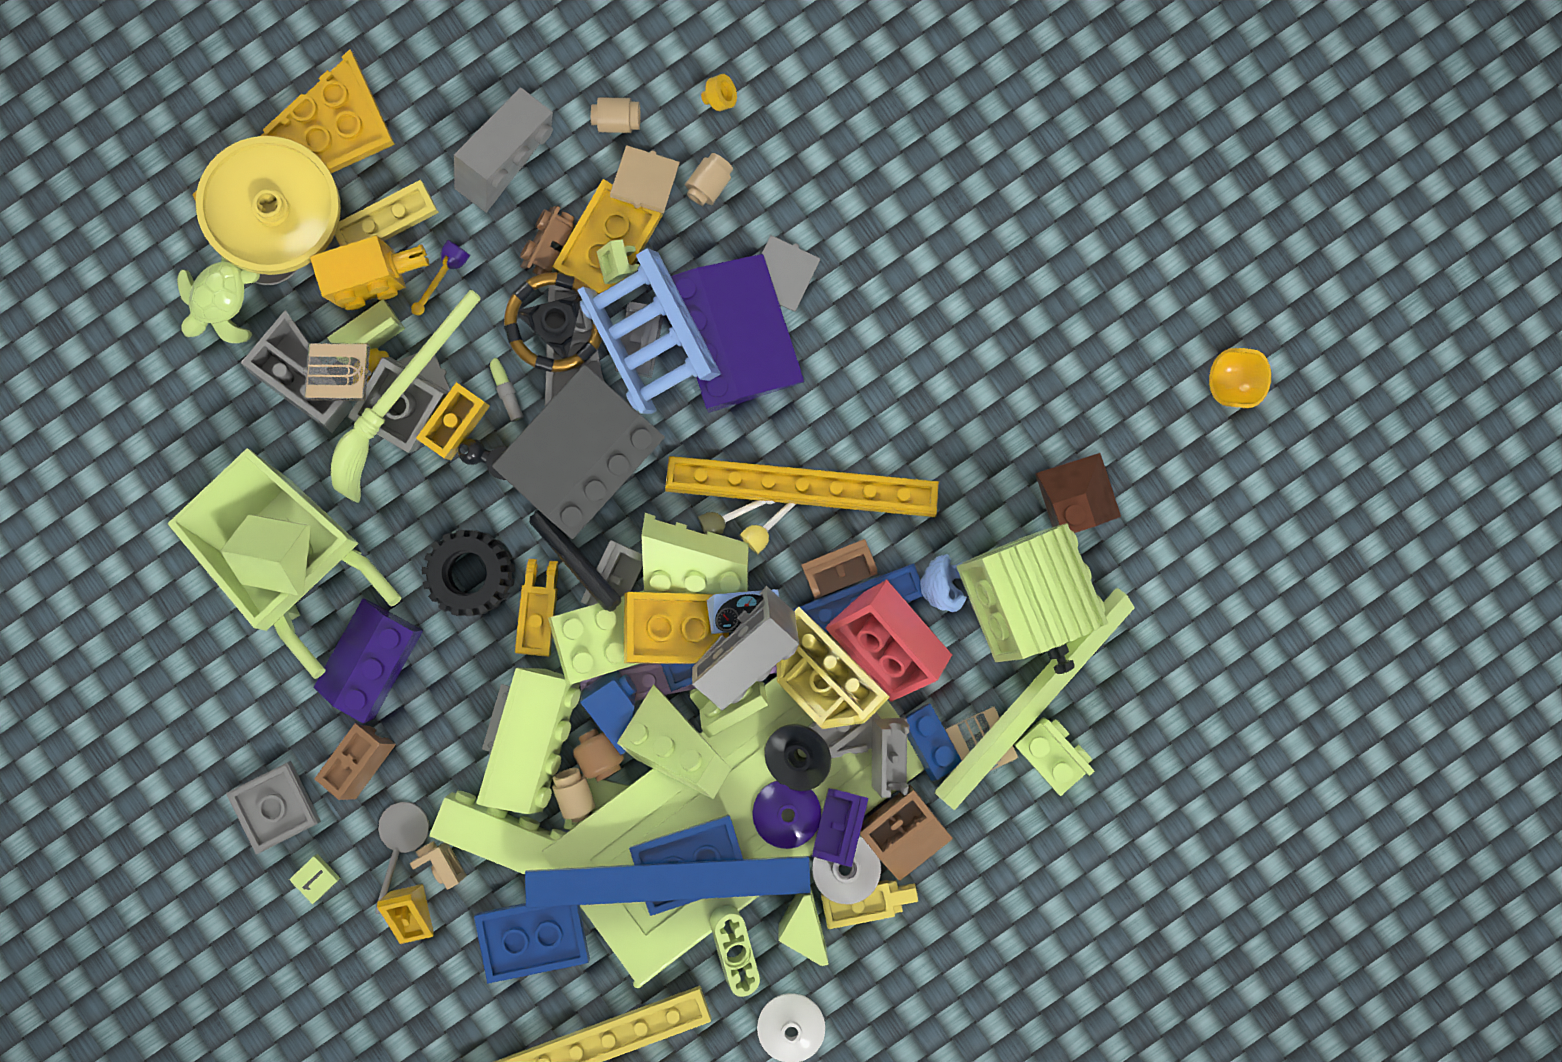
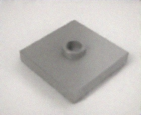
[226,761,321,855]

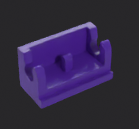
[811,788,869,867]

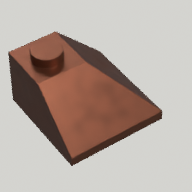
[1035,453,1121,533]

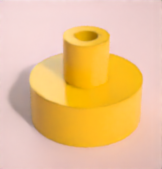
[701,74,737,111]

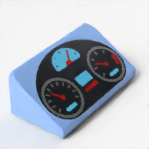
[706,589,779,634]

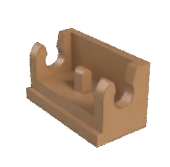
[801,539,878,599]
[314,723,396,800]

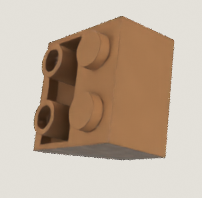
[860,784,953,881]

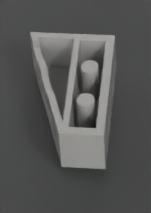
[692,586,799,711]

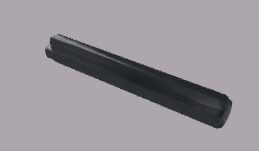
[529,510,621,612]

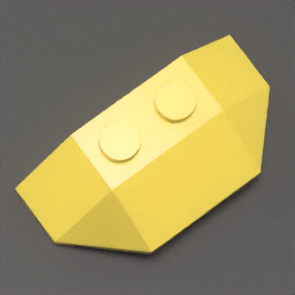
[776,607,890,729]

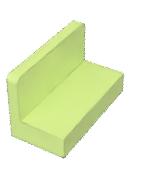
[327,299,405,366]

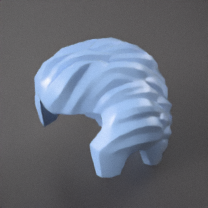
[920,554,967,612]

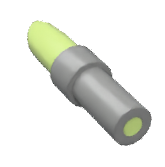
[490,358,524,422]

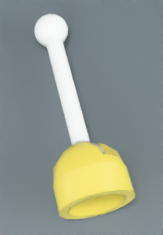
[739,503,796,555]

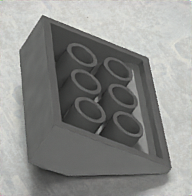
[492,364,665,539]

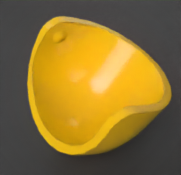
[1209,348,1271,408]

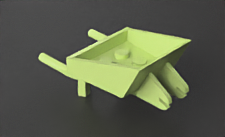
[168,448,401,679]

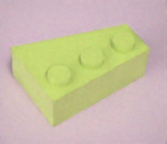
[642,513,749,594]
[617,684,731,799]

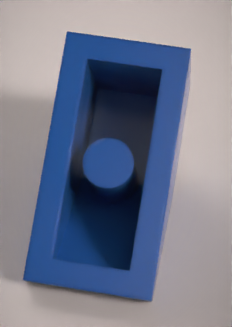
[580,670,637,755]

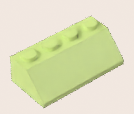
[476,668,581,814]

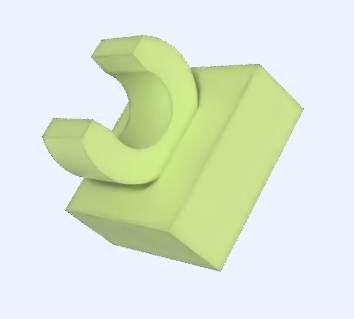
[597,240,640,284]

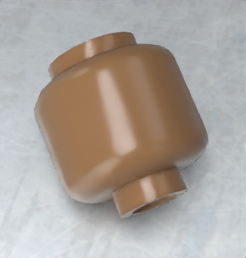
[573,728,624,782]

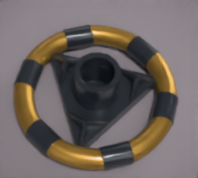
[504,272,602,372]

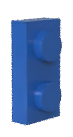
[904,704,962,781]

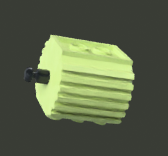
[956,523,1108,674]

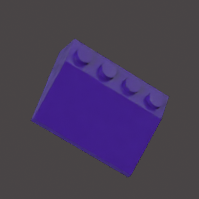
[671,254,804,413]

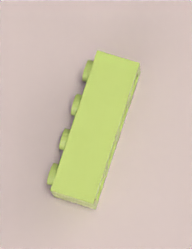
[429,791,567,874]

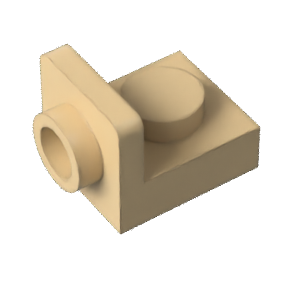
[410,841,467,890]

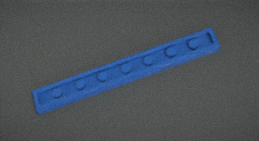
[661,563,923,692]
[525,856,811,908]

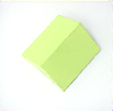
[221,515,311,596]
[778,886,829,966]

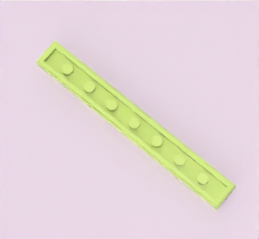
[935,588,1135,810]

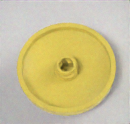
[196,136,341,275]

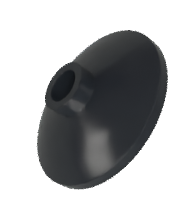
[765,724,831,791]

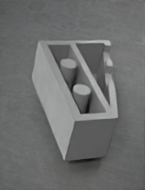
[454,87,553,213]
[241,310,353,433]

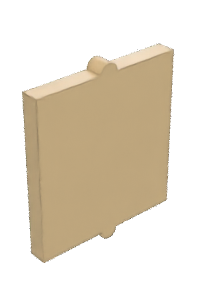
[610,145,680,214]

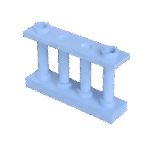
[577,248,721,414]

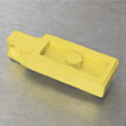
[821,880,918,929]

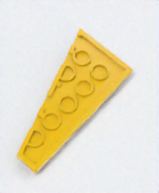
[192,50,395,201]

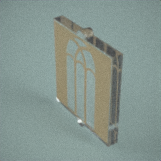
[303,343,371,401]
[944,704,1019,774]

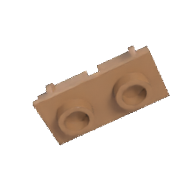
[520,206,575,275]

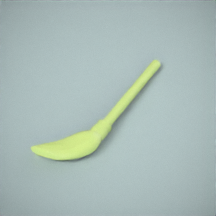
[331,290,480,503]

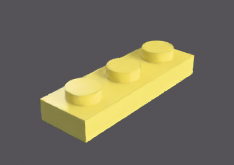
[335,180,439,247]

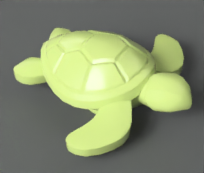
[177,256,260,343]

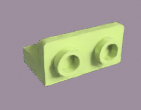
[690,681,768,738]
[1013,717,1095,796]

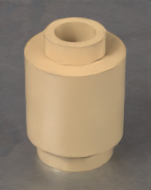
[591,97,641,133]
[685,153,733,206]
[552,768,596,822]

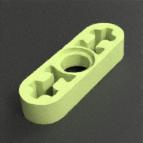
[710,905,760,997]

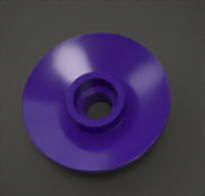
[752,780,821,849]

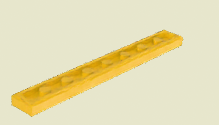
[665,456,939,517]

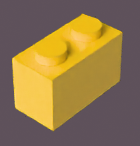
[416,382,490,460]

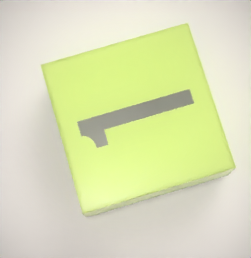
[289,854,341,904]

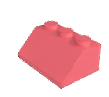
[825,580,952,702]

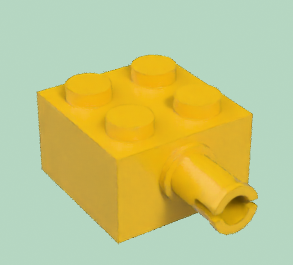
[310,235,430,310]

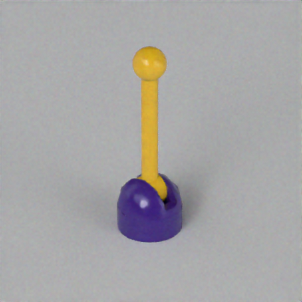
[411,240,471,316]

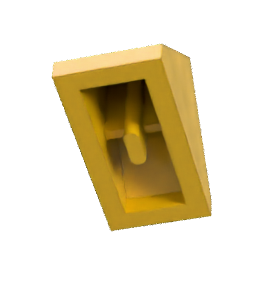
[377,884,433,944]

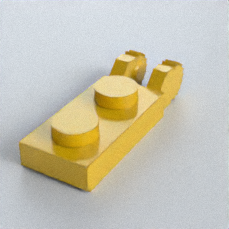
[515,558,558,657]

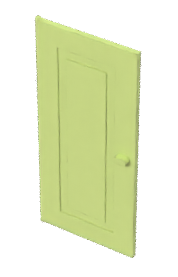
[541,635,924,988]

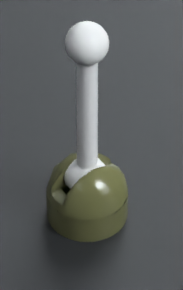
[697,500,775,535]

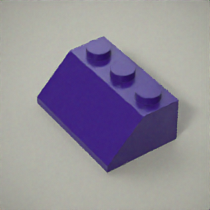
[313,598,423,723]

